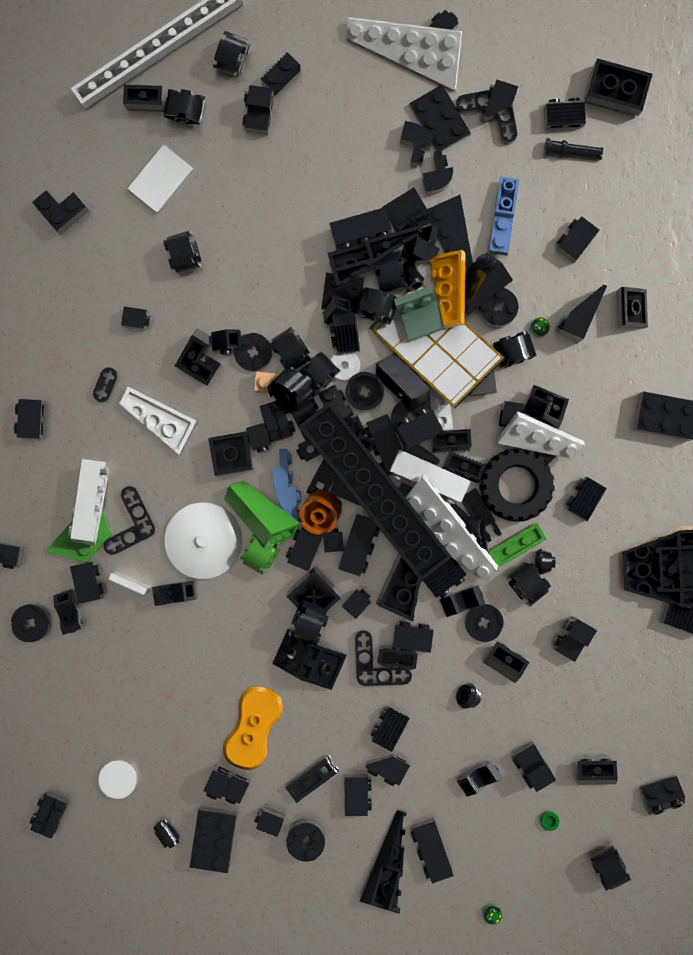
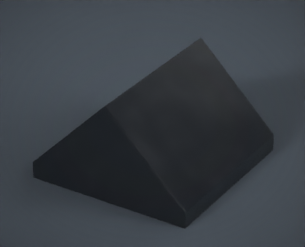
[617,287,648,329]

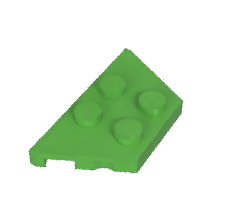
[46,511,112,563]

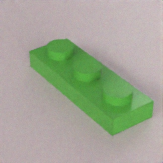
[488,523,547,569]

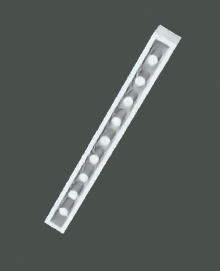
[71,0,243,109]

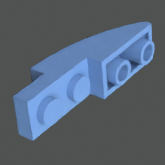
[489,176,519,256]
[272,449,301,521]

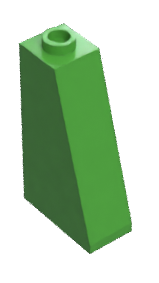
[224,481,300,547]

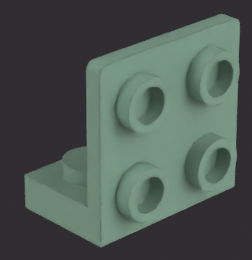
[394,286,445,341]

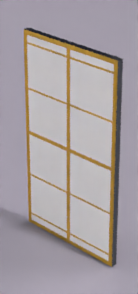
[369,285,505,409]

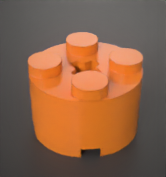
[299,489,342,535]

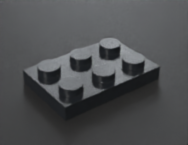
[409,84,471,151]

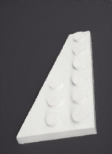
[346,17,462,90]
[405,473,498,582]

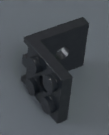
[272,629,347,690]

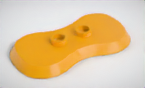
[223,686,283,770]

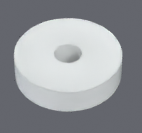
[331,352,360,381]

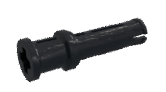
[544,138,603,160]

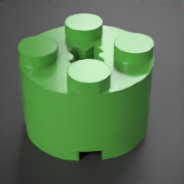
[240,534,282,575]

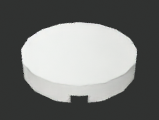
[99,760,137,799]

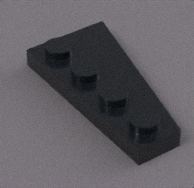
[428,194,473,275]

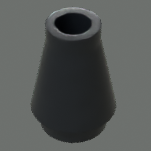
[403,261,424,290]

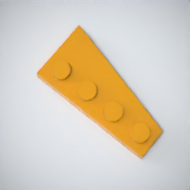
[429,250,465,328]

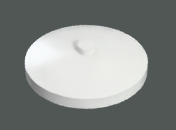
[165,503,242,579]

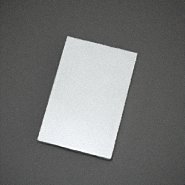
[127,144,194,214]

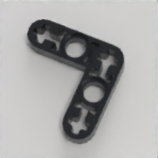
[455,90,517,144]
[104,486,156,555]
[355,630,412,686]

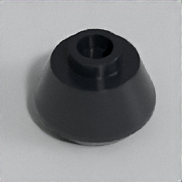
[535,549,556,575]
[456,683,481,709]

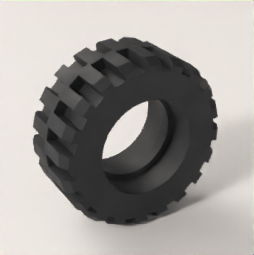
[479,448,555,522]

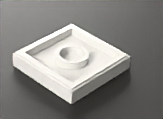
[109,572,151,595]

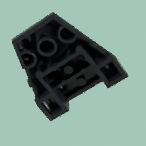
[622,530,693,608]

